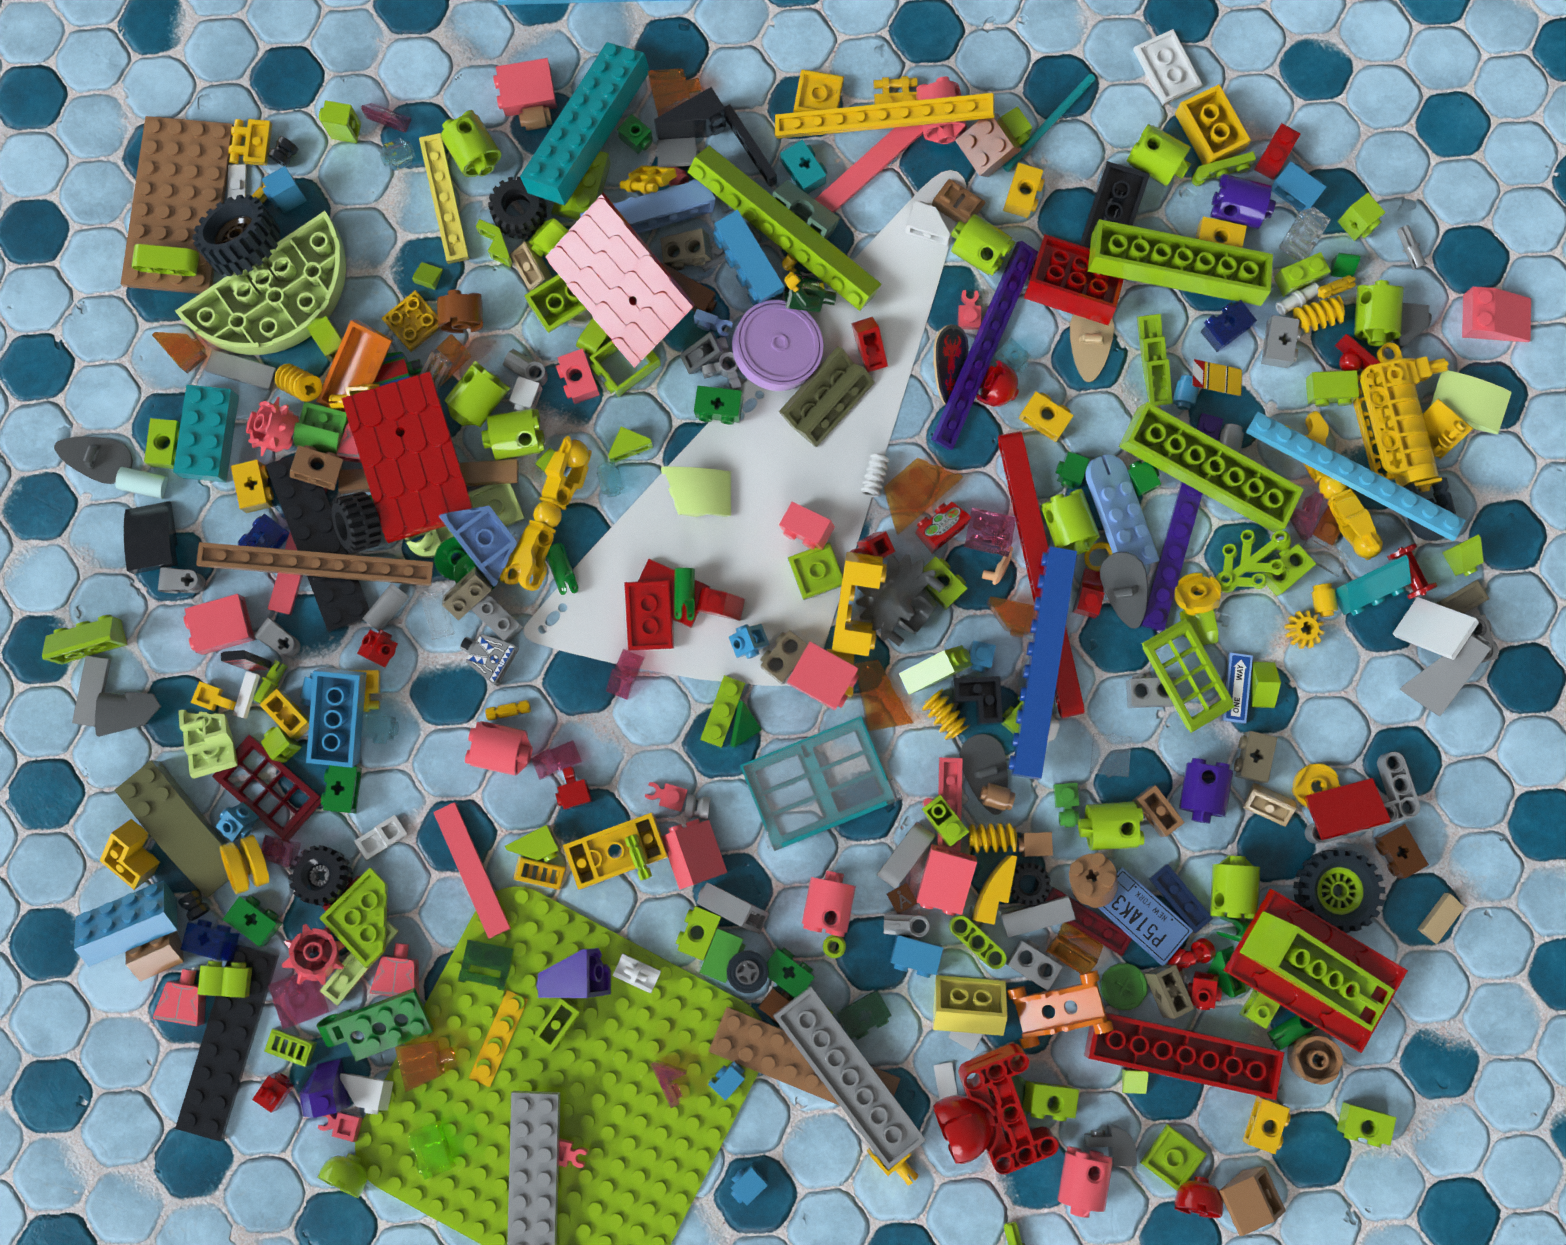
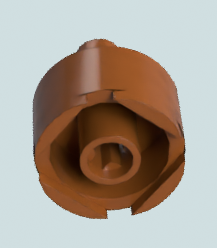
[437,290,483,333]

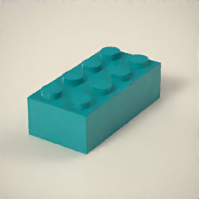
[173,384,239,483]

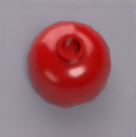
[976,360,1019,407]
[1175,1177,1223,1218]

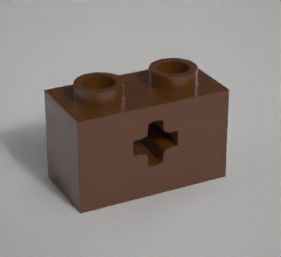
[1374,824,1429,879]

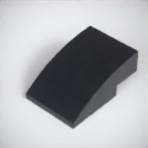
[123,501,178,574]

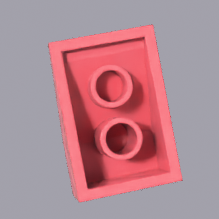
[1462,287,1531,342]

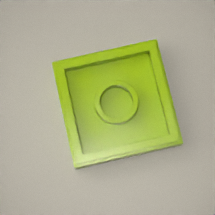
[788,542,843,600]
[1140,1124,1207,1191]

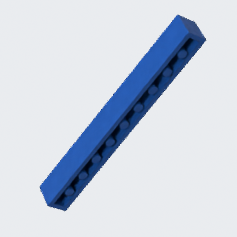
[1008,546,1077,780]

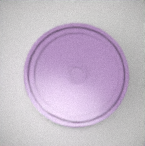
[732,300,823,391]

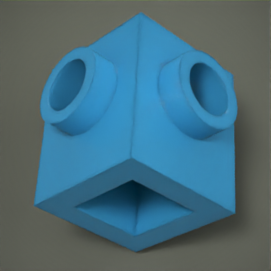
[729,624,770,659]
[216,802,259,842]

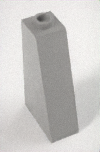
[1400,635,1491,717]

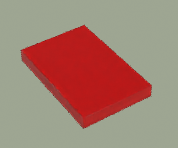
[638,559,711,628]
[624,580,674,651]
[1304,778,1391,841]

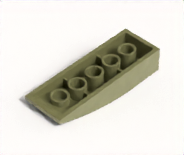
[114,760,229,898]

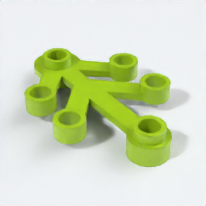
[1215,530,1291,593]

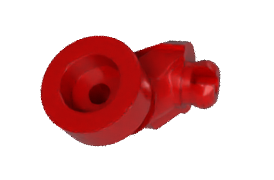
[1167,938,1216,973]

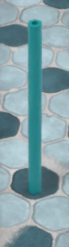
[1002,74,1096,172]

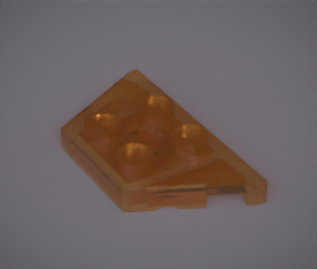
[884,458,963,535]

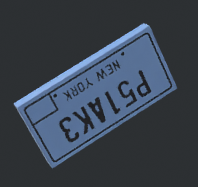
[1098,867,1193,966]

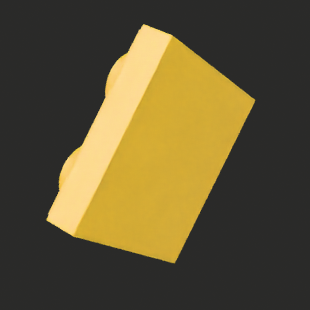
[381,290,441,352]

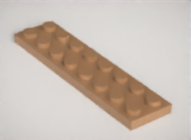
[708,1006,900,1106]

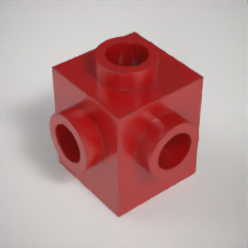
[357,629,398,668]
[1187,971,1222,1010]

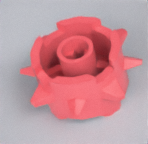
[246,397,299,456]
[282,924,345,985]

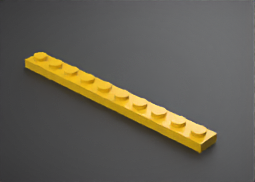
[775,93,995,139]

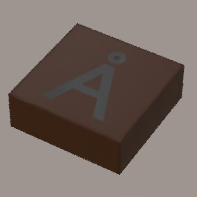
[886,883,918,914]

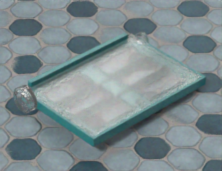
[740,716,903,851]

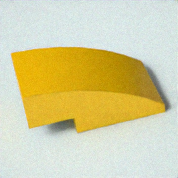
[971,855,1017,925]

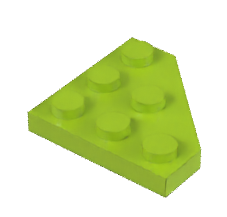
[319,868,388,968]

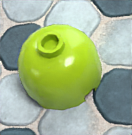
[317,1153,367,1198]

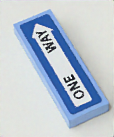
[1222,653,1253,724]

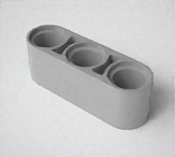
[877,821,935,889]

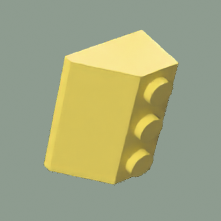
[933,975,1007,1036]

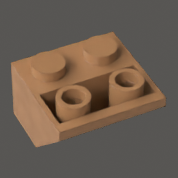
[125,931,184,982]
[1219,1166,1286,1236]

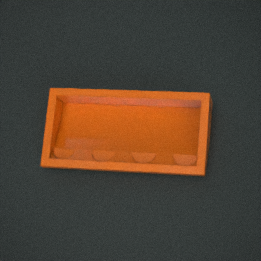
[316,319,393,412]

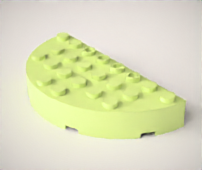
[175,211,346,355]

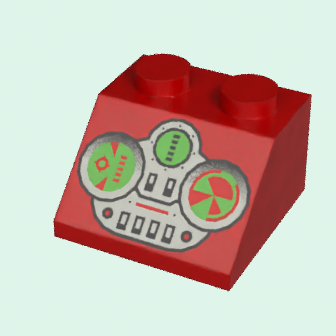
[915,502,971,554]

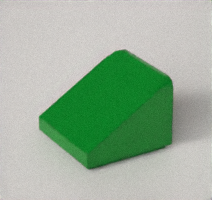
[1330,253,1361,278]

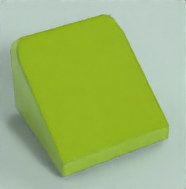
[412,262,443,290]
[1122,1069,1148,1094]

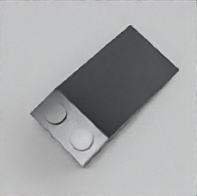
[1079,161,1150,248]

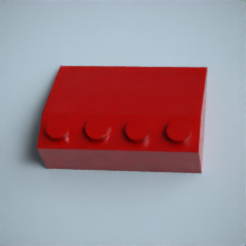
[1024,234,1124,326]

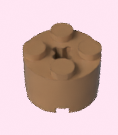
[1069,853,1118,908]
[1287,1033,1343,1085]

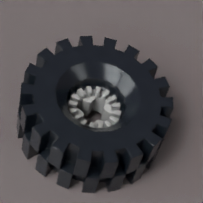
[288,845,353,907]

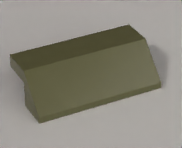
[779,346,875,447]

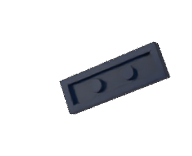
[1148,864,1213,933]

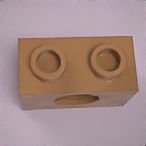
[290,445,343,490]
[1132,785,1185,837]

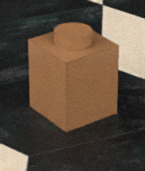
[1017,832,1053,857]

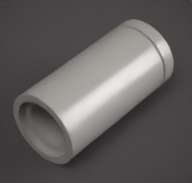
[362,583,409,631]

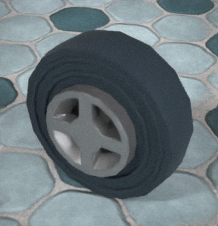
[726,950,769,994]

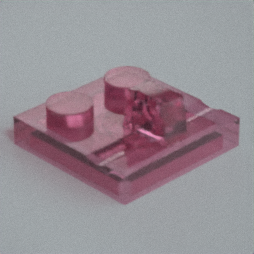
[964,507,1016,557]
[268,974,329,1029]

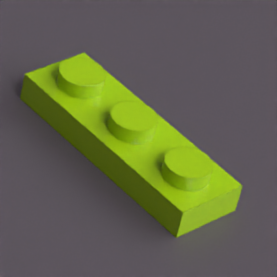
[700,675,746,748]

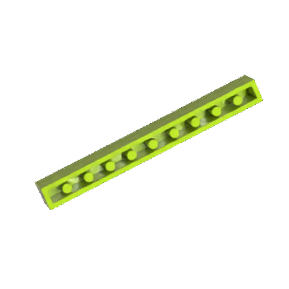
[688,145,882,311]

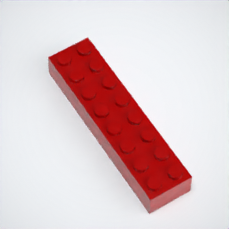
[1084,1012,1284,1100]

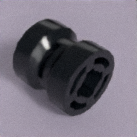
[268,136,299,168]
[178,889,211,922]

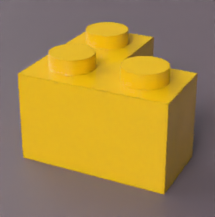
[99,819,160,890]

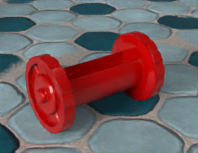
[1387,543,1437,599]

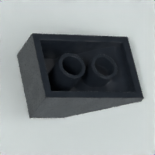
[654,87,726,140]

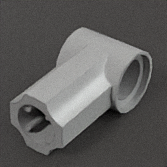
[503,349,548,386]
[884,914,930,937]

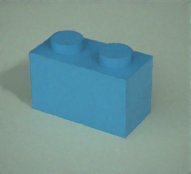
[1272,161,1326,215]
[262,166,307,214]
[890,935,943,978]

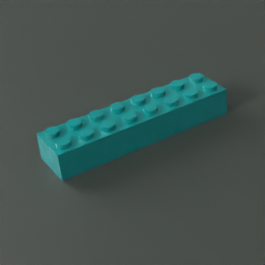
[520,42,650,205]

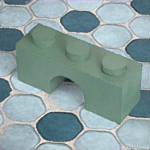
[772,180,840,239]

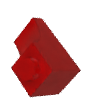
[851,317,888,372]
[1073,568,1105,618]

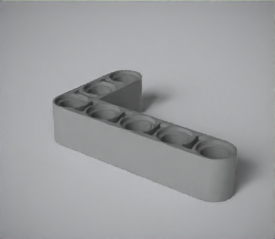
[1305,752,1420,844]

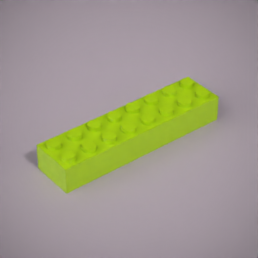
[1088,219,1273,306]
[1118,402,1304,532]

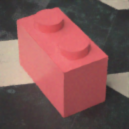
[779,502,835,550]

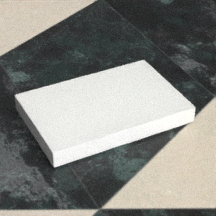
[1133,29,1203,106]
[1393,597,1479,660]

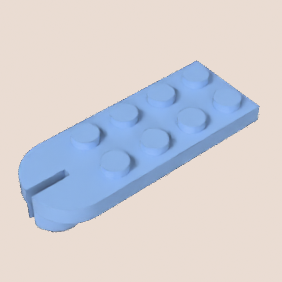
[1085,454,1160,566]

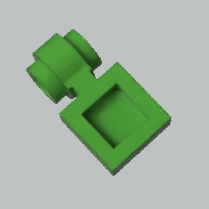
[1053,783,1080,828]

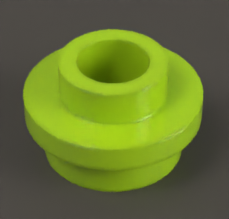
[823,935,846,958]

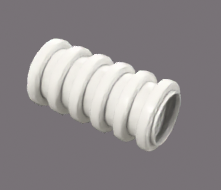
[861,453,890,497]

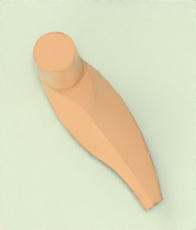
[982,546,1013,585]

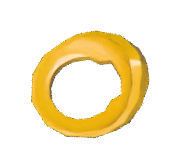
[1084,542,1113,572]

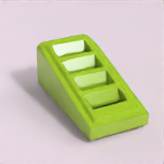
[264,1028,317,1067]

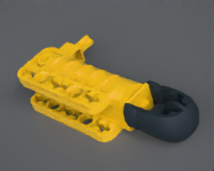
[1353,343,1456,541]

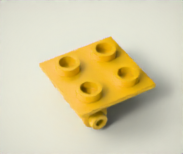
[1423,398,1473,459]

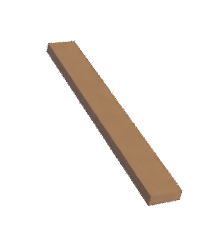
[338,459,519,494]

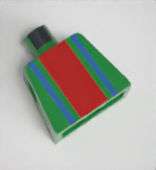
[374,352,424,386]

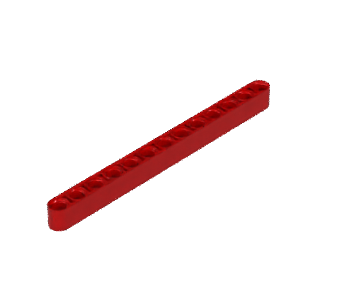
[998,431,1085,718]

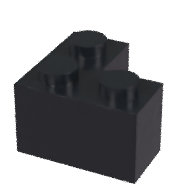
[951,676,1003,725]

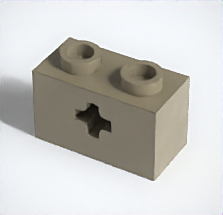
[1234,731,1278,783]
[1144,965,1194,1019]

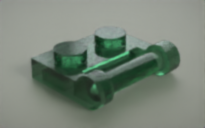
[458,939,515,991]

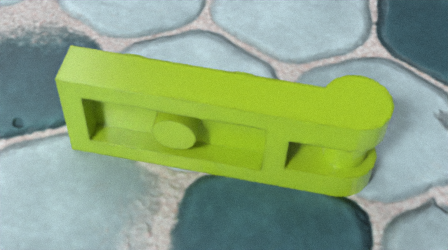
[1191,151,1256,186]

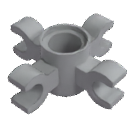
[702,337,742,390]

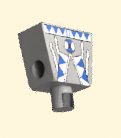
[460,634,519,686]

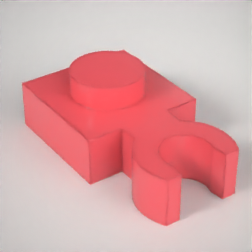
[958,290,981,330]
[645,782,688,812]
[318,1112,363,1142]
[559,1138,588,1168]

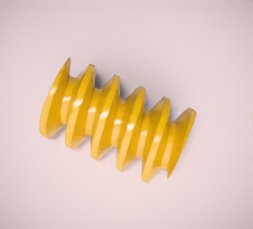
[1293,295,1345,334]
[275,363,322,402]
[922,688,970,740]
[968,823,1017,853]

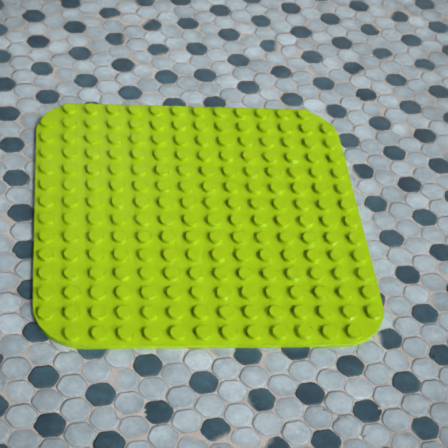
[355,886,762,1245]

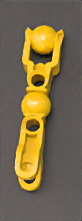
[1285,411,1383,560]
[499,436,592,591]

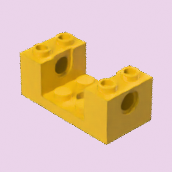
[832,552,887,656]
[563,813,668,890]

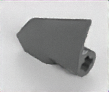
[95,692,161,737]

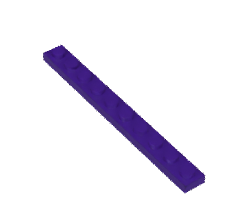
[931,241,1038,450]
[1140,413,1223,632]

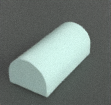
[115,467,169,499]

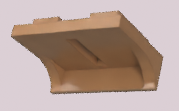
[931,179,986,224]

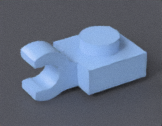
[694,309,733,339]

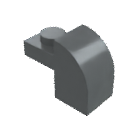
[1084,1124,1137,1167]

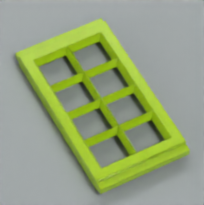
[1141,618,1235,733]

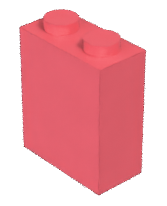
[493,58,557,117]
[184,594,255,655]
[786,642,859,711]
[661,819,728,890]
[916,844,977,916]

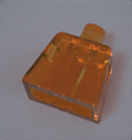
[648,69,701,117]
[395,1041,455,1092]

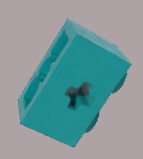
[780,139,828,194]

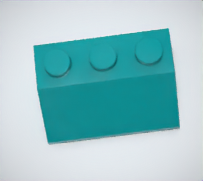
[1335,555,1411,616]

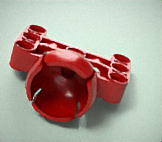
[933,1043,1059,1175]

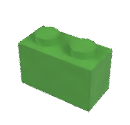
[699,928,746,983]

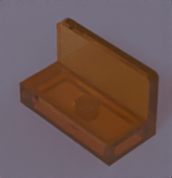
[1046,922,1103,974]

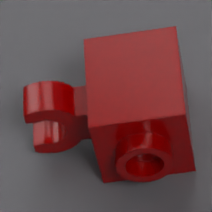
[850,531,896,558]
[555,766,593,810]
[252,1072,294,1113]

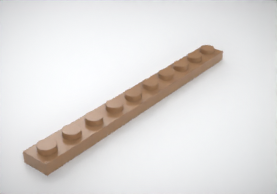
[196,542,434,586]

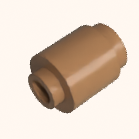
[519,105,552,131]
[979,783,1015,811]

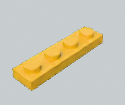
[469,990,528,1087]

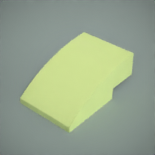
[1430,370,1512,434]

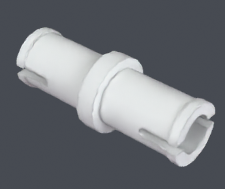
[1276,283,1319,316]

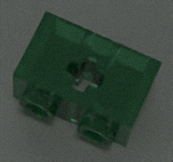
[836,989,892,1040]

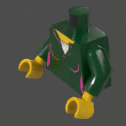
[782,254,836,312]

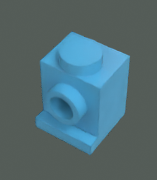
[708,1061,745,1101]

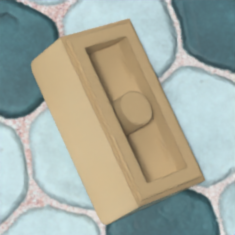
[510,242,553,292]
[1243,783,1296,827]
[1417,893,1464,944]

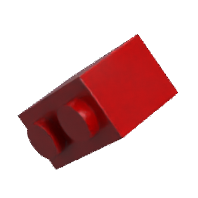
[1254,123,1301,180]

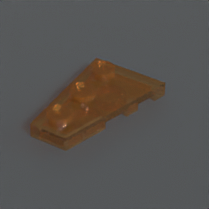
[855,660,914,732]

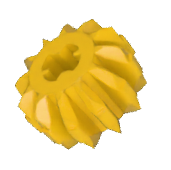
[1284,610,1325,649]

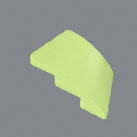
[661,466,731,517]
[179,710,238,779]

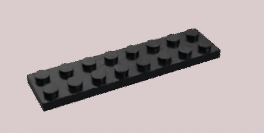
[266,455,370,633]
[175,943,279,1141]

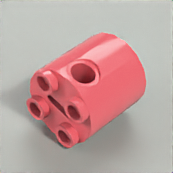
[916,76,967,144]
[465,721,533,776]
[802,870,856,937]
[1057,1146,1113,1218]

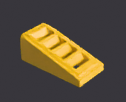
[513,856,566,890]

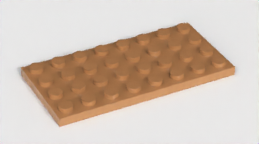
[120,116,234,294]

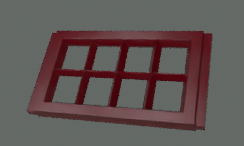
[212,734,321,842]

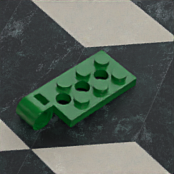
[316,988,434,1061]

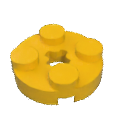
[1175,573,1221,615]
[1292,764,1341,808]

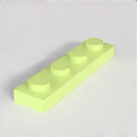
[320,921,399,1006]

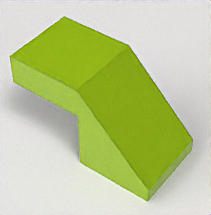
[476,219,513,267]

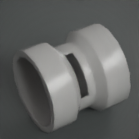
[685,794,711,820]

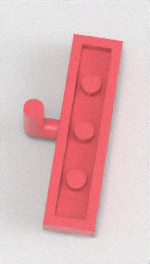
[922,757,963,851]

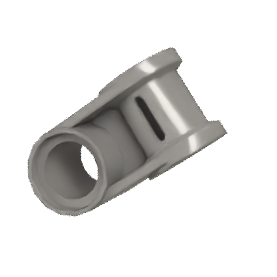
[158,568,206,593]
[254,617,301,657]

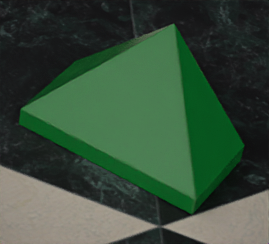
[730,701,762,748]
[1207,946,1246,998]

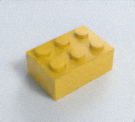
[1175,84,1251,165]

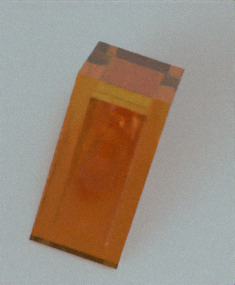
[152,332,208,373]
[424,334,472,387]
[987,596,1034,637]

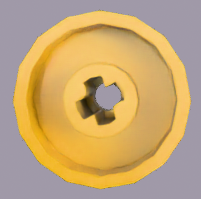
[220,835,269,895]

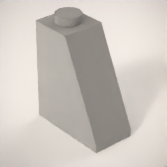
[697,882,770,934]

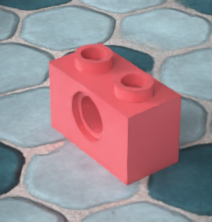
[556,348,600,404]

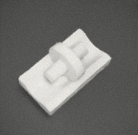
[612,954,661,993]

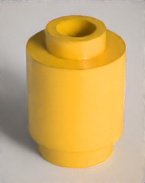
[1311,583,1338,618]

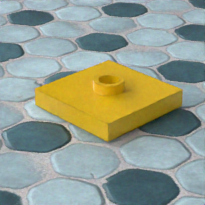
[793,69,844,113]

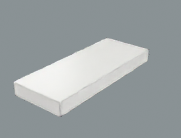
[227,164,247,200]
[233,671,260,719]

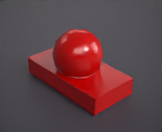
[1335,334,1380,372]

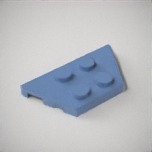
[439,505,517,587]

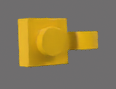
[191,681,236,711]

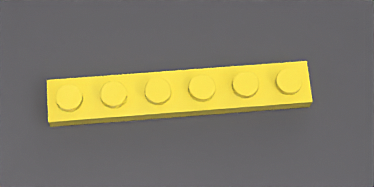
[419,133,470,264]

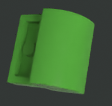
[294,402,348,454]

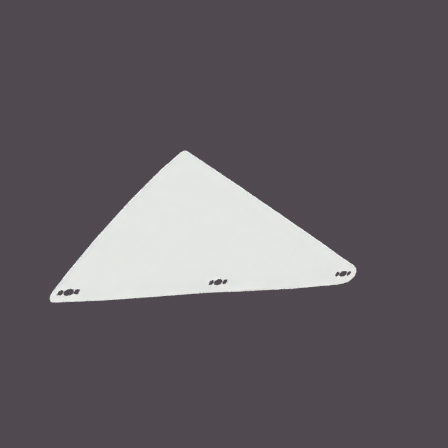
[523,170,967,686]

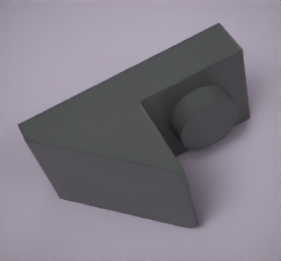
[680,332,723,374]

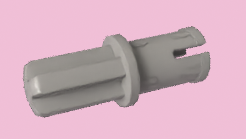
[1397,225,1427,270]

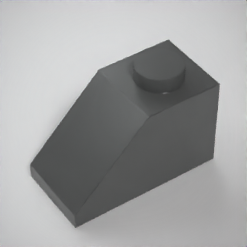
[1392,303,1432,352]

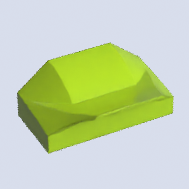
[1179,609,1218,646]

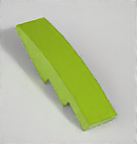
[1137,314,1173,406]

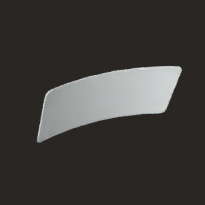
[934,1062,958,1100]

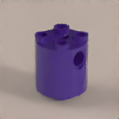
[1210,174,1276,229]
[1179,758,1233,824]

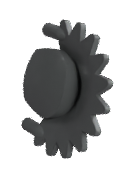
[856,554,945,646]

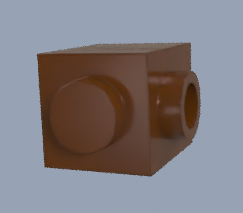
[758,987,794,1023]

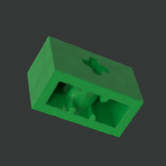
[694,385,744,425]
[321,765,362,814]
[222,895,283,947]
[766,947,815,997]

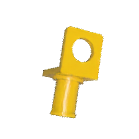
[329,384,380,409]
[867,1148,919,1185]

